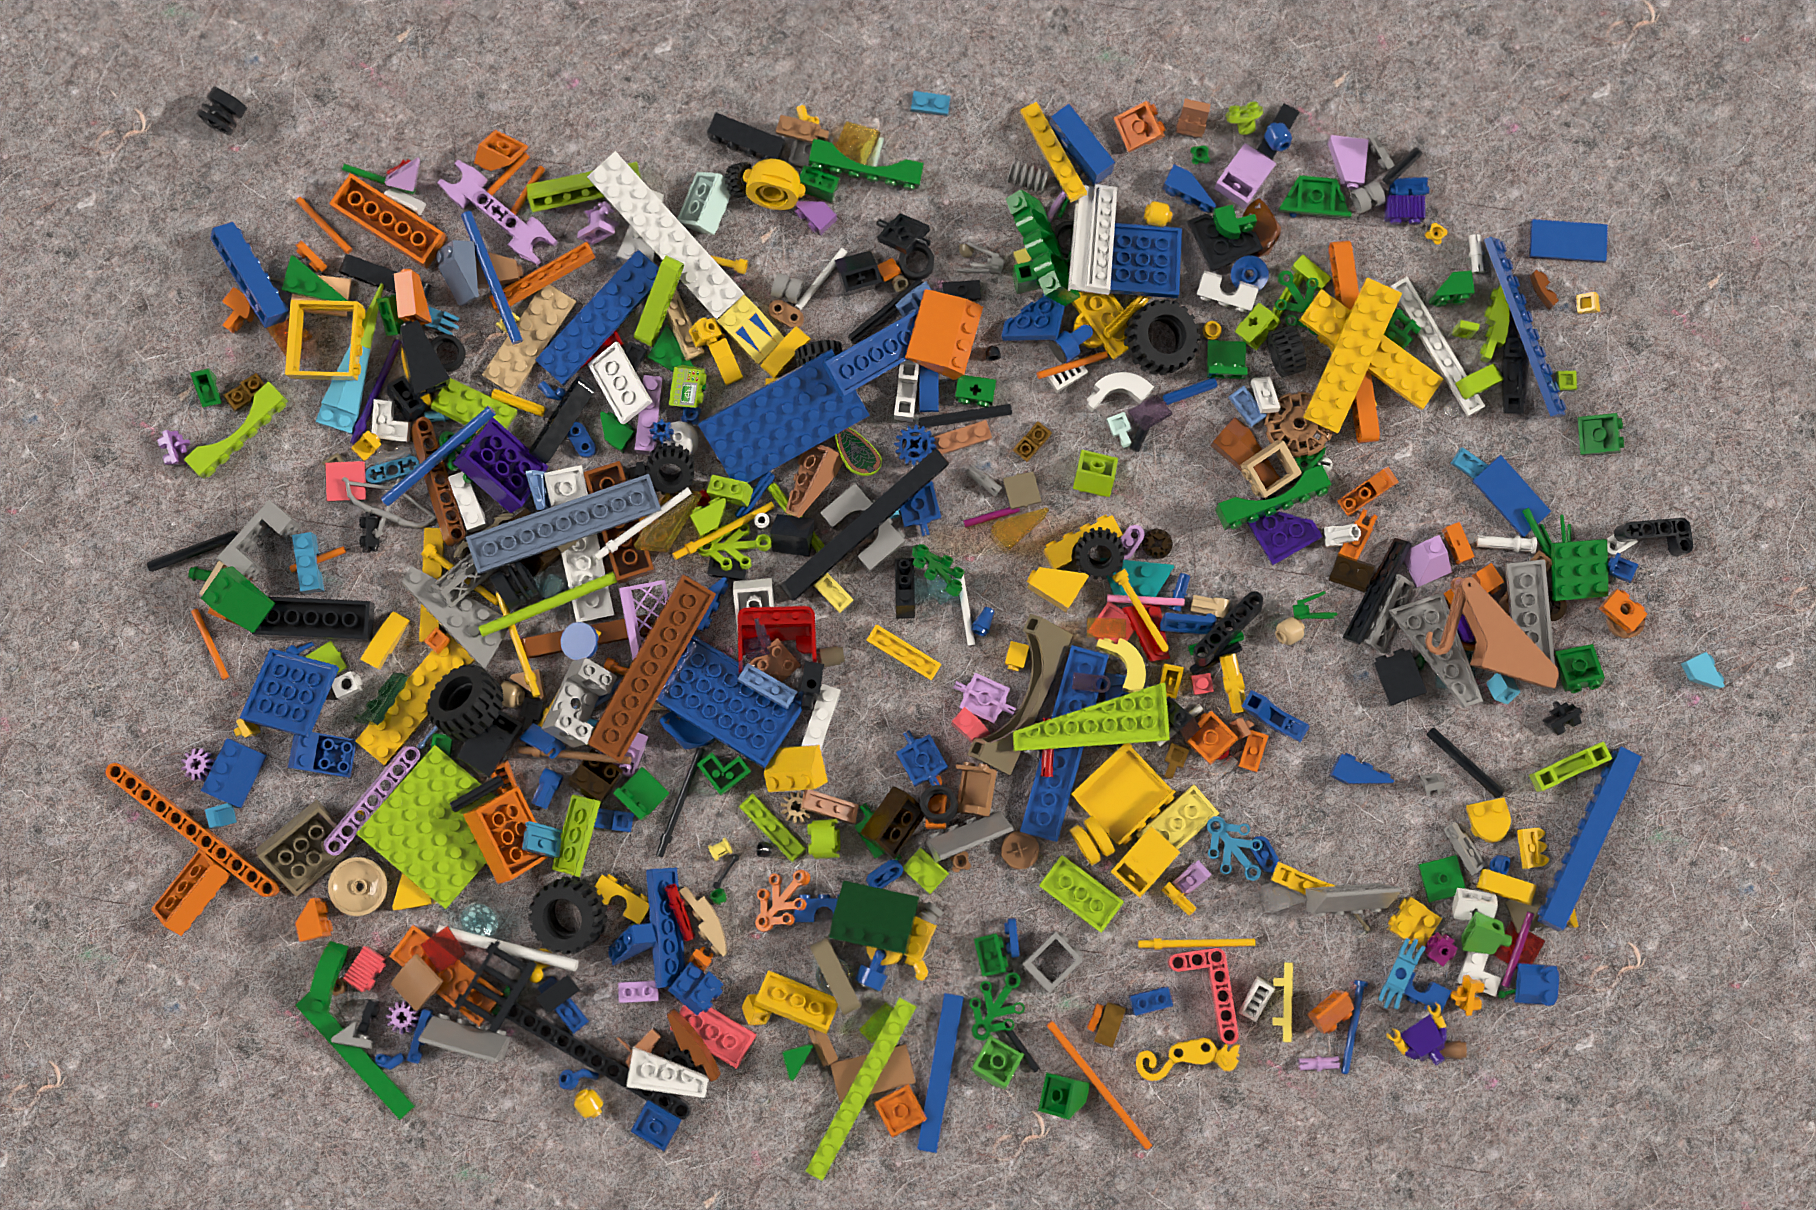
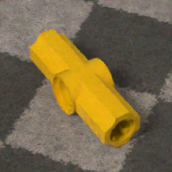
[1219,653,1246,713]

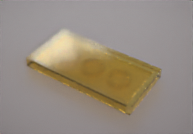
[634,490,702,552]

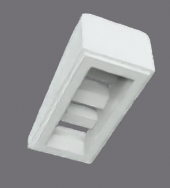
[1046,357,1088,393]
[1239,976,1275,1022]

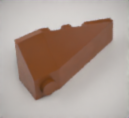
[1210,417,1280,489]

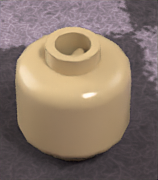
[1275,617,1305,645]
[501,681,525,708]

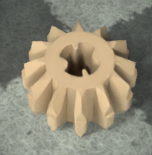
[781,791,811,824]

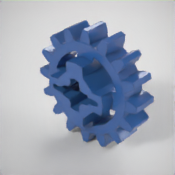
[894,424,936,467]

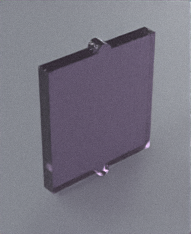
[1129,395,1173,431]

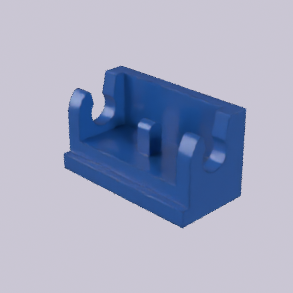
[519,723,566,759]

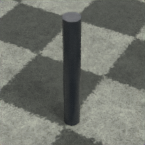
[1004,1022,1041,1073]

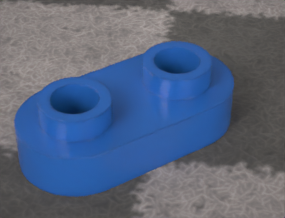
[567,422,596,458]
[1250,836,1280,873]
[866,859,903,889]
[1004,918,1019,958]

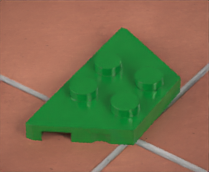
[1278,175,1352,219]

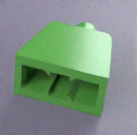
[1461,911,1512,954]

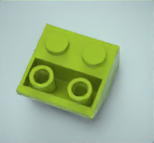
[690,497,726,538]

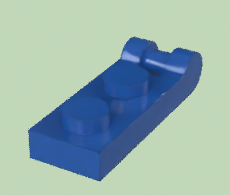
[1160,613,1217,634]

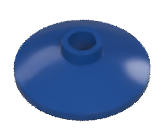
[1231,255,1269,291]

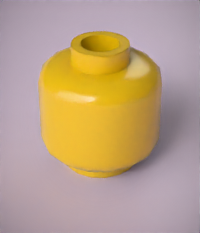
[1144,201,1173,227]
[574,1088,603,1118]

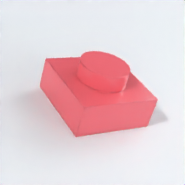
[1191,673,1214,695]

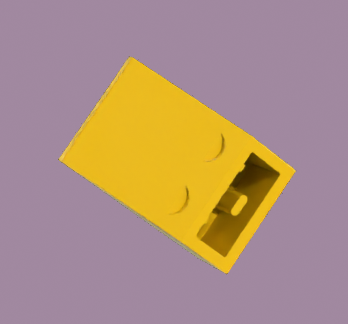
[1111,826,1180,898]

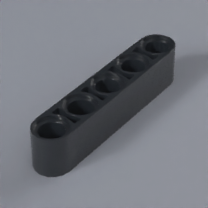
[339,254,431,299]
[529,376,595,464]
[1193,591,1263,666]

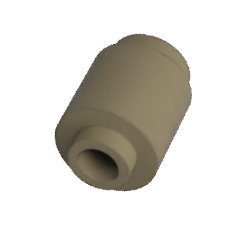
[816,646,845,667]

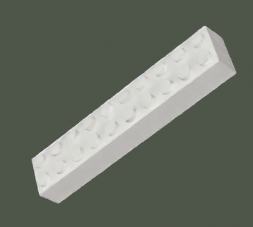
[587,151,745,320]

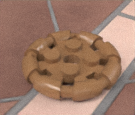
[1264,392,1333,458]

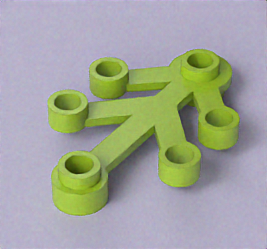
[697,524,772,571]

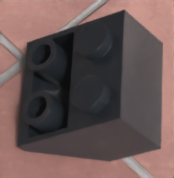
[834,250,882,296]

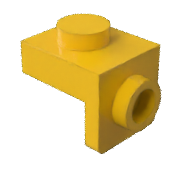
[351,430,381,461]

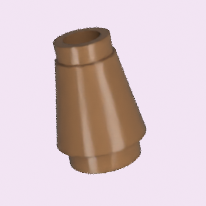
[1440,1040,1467,1060]

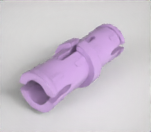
[1298,1056,1339,1071]

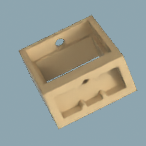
[1240,440,1302,498]

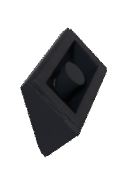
[536,974,580,1014]

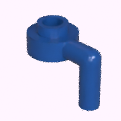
[559,1069,599,1090]

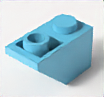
[1681,652,1725,689]

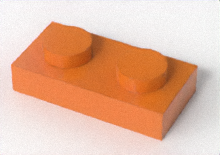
[1238,730,1269,772]

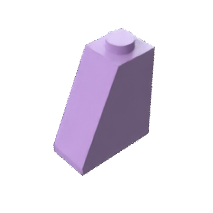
[1328,135,1369,190]

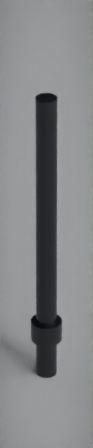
[656,747,705,858]

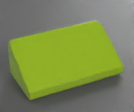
[1291,254,1332,292]

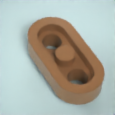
[769,300,804,329]

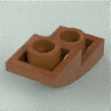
[1529,269,1559,310]

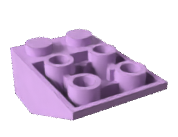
[1214,143,1276,209]

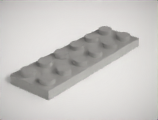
[1505,559,1555,665]

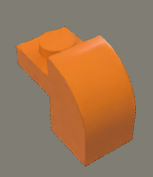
[222,287,255,333]

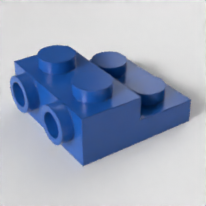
[668,962,723,1016]

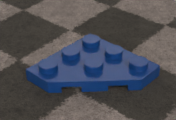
[1001,293,1065,341]

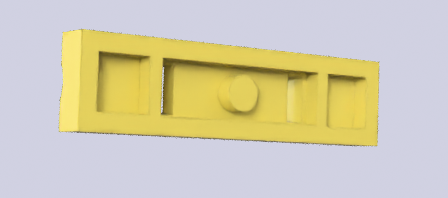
[1273,962,1293,1042]

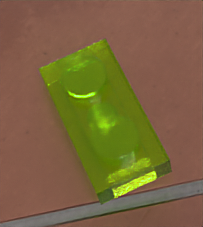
[858,1002,893,1044]

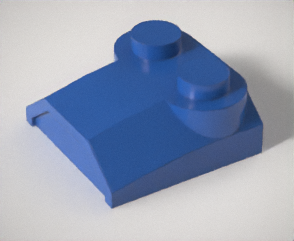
[1514,963,1559,1006]

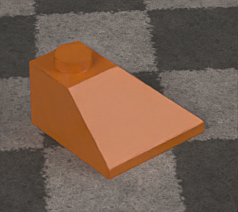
[474,130,528,171]

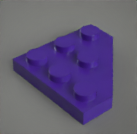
[1246,511,1323,566]

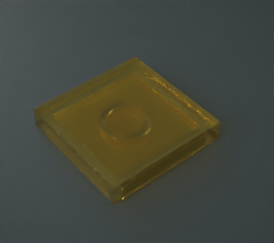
[835,121,881,165]

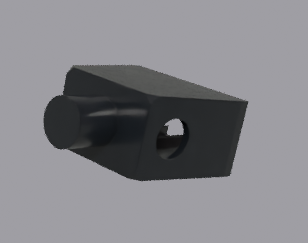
[796,661,824,710]

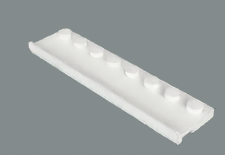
[1068,182,1117,295]

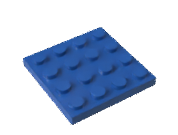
[1109,223,1182,298]
[239,648,339,738]

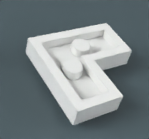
[371,399,411,442]
[1457,951,1501,996]

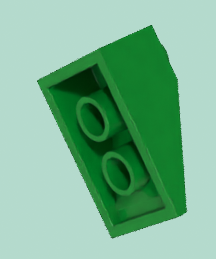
[200,566,275,633]

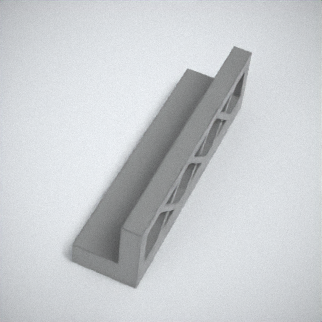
[431,553,499,608]
[1361,574,1415,653]

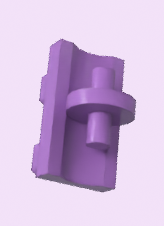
[157,430,190,465]

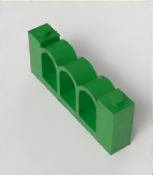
[1005,189,1081,306]

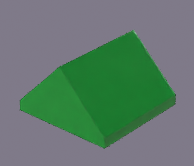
[782,1043,814,1081]

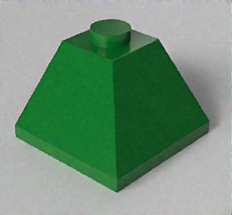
[1038,1072,1090,1120]

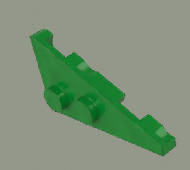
[282,255,348,301]
[647,326,706,391]

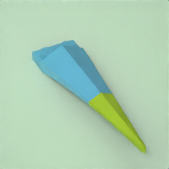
[316,283,384,435]

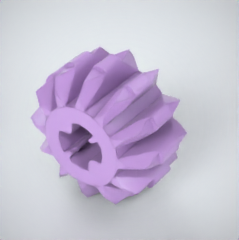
[181,748,215,781]
[386,1000,420,1034]

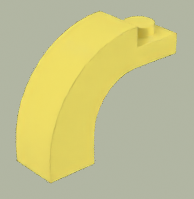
[1096,638,1146,693]

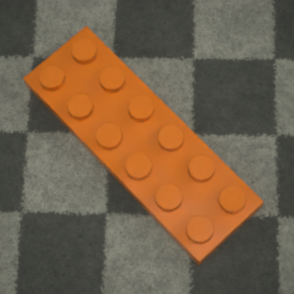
[389,925,505,1027]

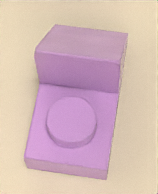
[1172,860,1211,897]

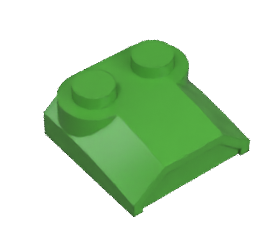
[971,1035,1024,1089]

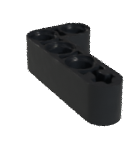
[1614,518,1694,557]

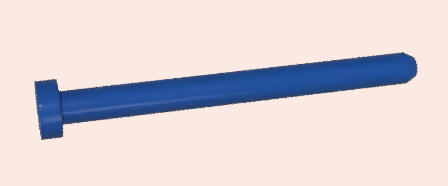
[1341,980,1368,1074]

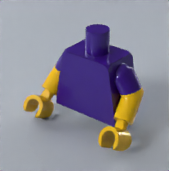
[1386,1002,1447,1066]

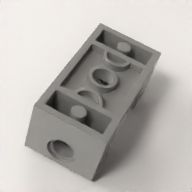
[217,500,301,582]
[541,657,617,748]

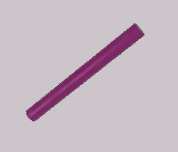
[1501,911,1535,988]

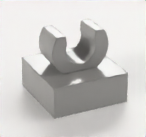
[1420,773,1445,797]

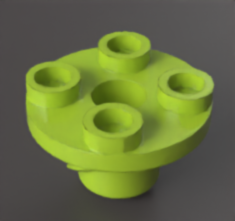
[1225,101,1263,135]

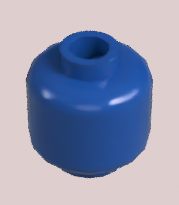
[1264,123,1292,151]

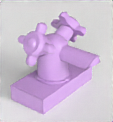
[577,201,619,245]

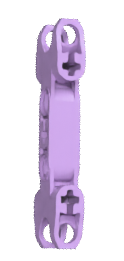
[437,159,558,266]

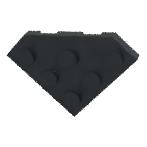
[1188,213,1263,272]

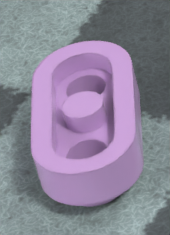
[1121,525,1144,560]

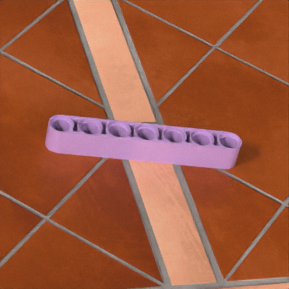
[323,745,420,855]

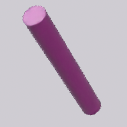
[963,507,1020,528]

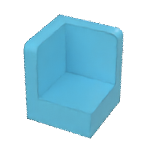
[1486,673,1520,705]

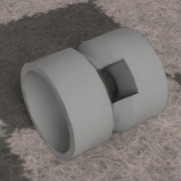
[1350,181,1385,214]
[771,272,804,304]

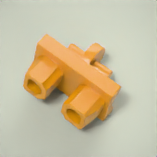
[1451,975,1484,1016]

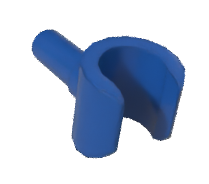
[286,642,314,656]

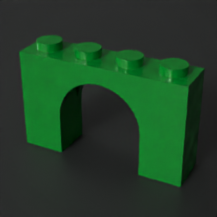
[1012,252,1071,294]

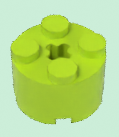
[807,819,841,859]

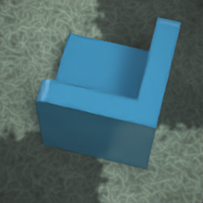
[205,803,237,829]

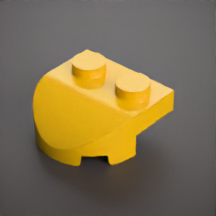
[1466,797,1511,843]

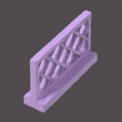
[619,580,668,660]

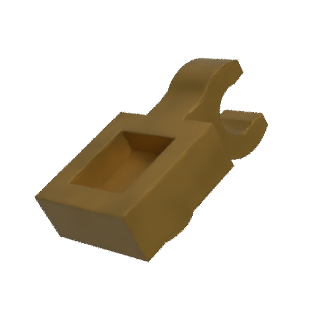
[1164,743,1189,779]

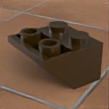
[568,749,623,807]

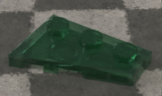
[354,672,408,726]

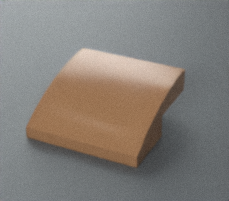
[391,954,443,1012]

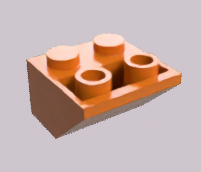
[295,898,333,942]

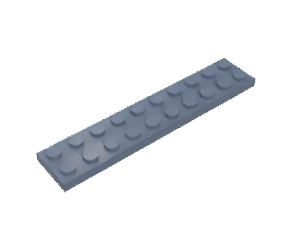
[466,474,662,574]

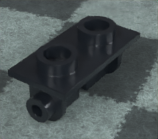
[359,512,380,552]

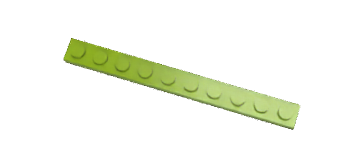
[805,997,917,1181]

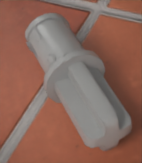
[966,466,1002,497]

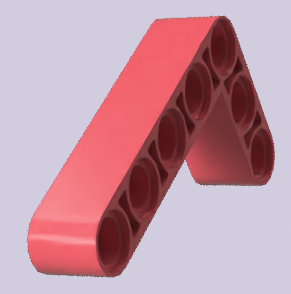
[1168,948,1238,1044]

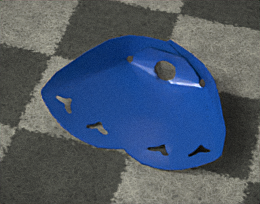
[659,712,715,750]

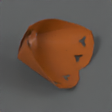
[1242,198,1281,257]

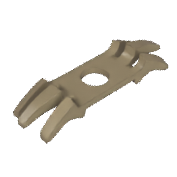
[453,513,515,560]

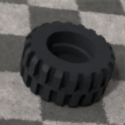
[1124,299,1200,375]
[427,664,503,741]
[528,876,608,955]

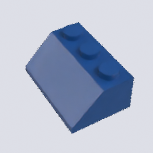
[201,738,267,808]

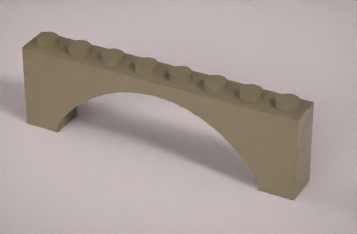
[967,614,1073,775]

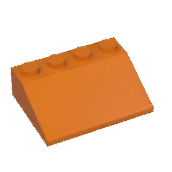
[905,289,983,380]
[463,786,548,884]

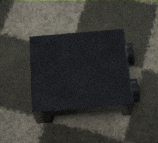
[1372,648,1427,707]

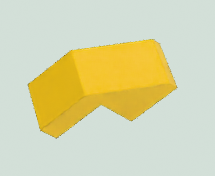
[708,338,743,386]

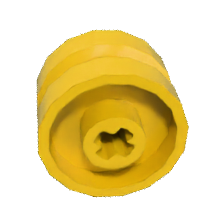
[1069,815,1115,866]

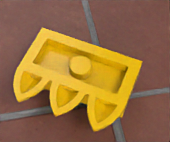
[1517,828,1549,869]

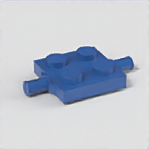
[900,481,941,537]
[896,730,948,787]

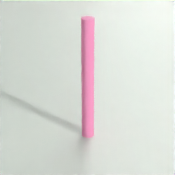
[1107,594,1185,606]

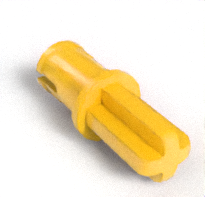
[1161,882,1196,916]

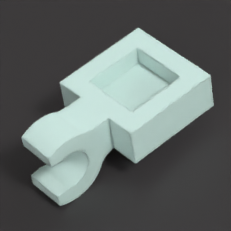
[1106,412,1131,448]

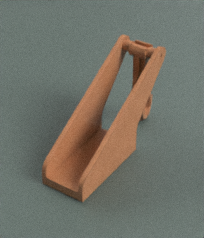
[1425,577,1559,689]

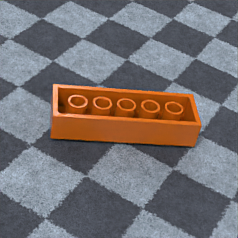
[329,173,448,269]

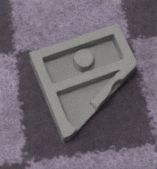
[1368,131,1395,172]

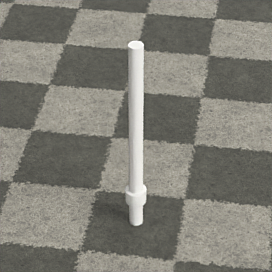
[594,487,692,561]

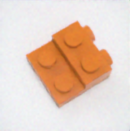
[1114,101,1166,152]
[1184,711,1238,765]

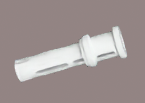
[1476,535,1537,554]

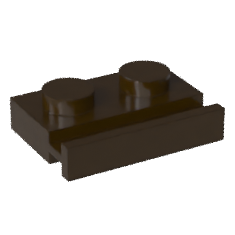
[1328,553,1375,592]

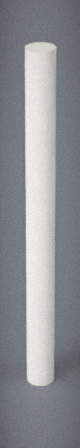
[436,925,579,971]

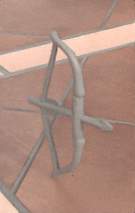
[342,477,437,538]

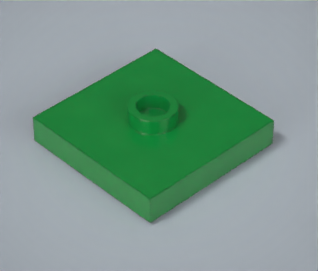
[1418,855,1466,902]

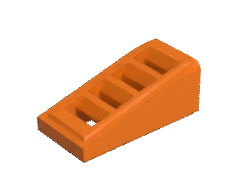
[491,759,517,795]

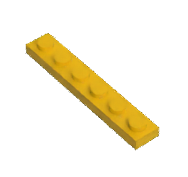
[1020,102,1087,203]

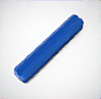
[1163,377,1218,405]
[735,472,775,519]

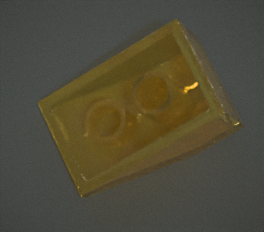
[990,507,1049,554]

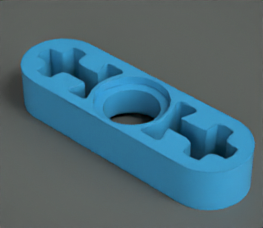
[365,456,420,485]

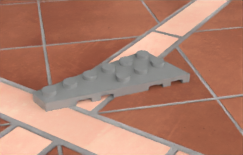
[402,566,509,670]
[1388,592,1483,708]

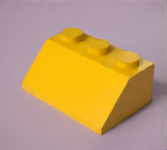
[764,745,828,792]

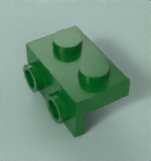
[974,933,1009,977]

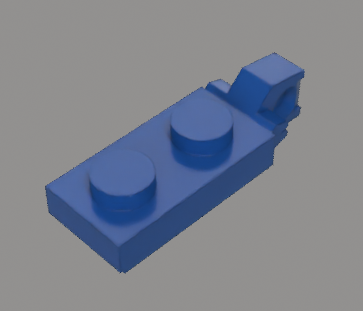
[407,1008,434,1064]

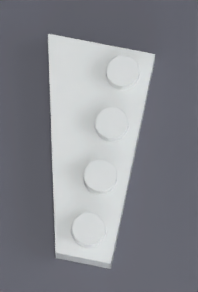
[617,189,664,262]
[627,1047,708,1098]

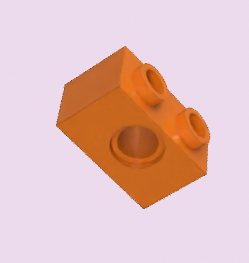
[1598,589,1647,633]

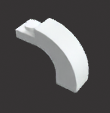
[1087,372,1154,412]

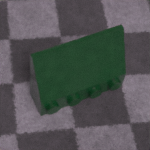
[828,880,919,955]

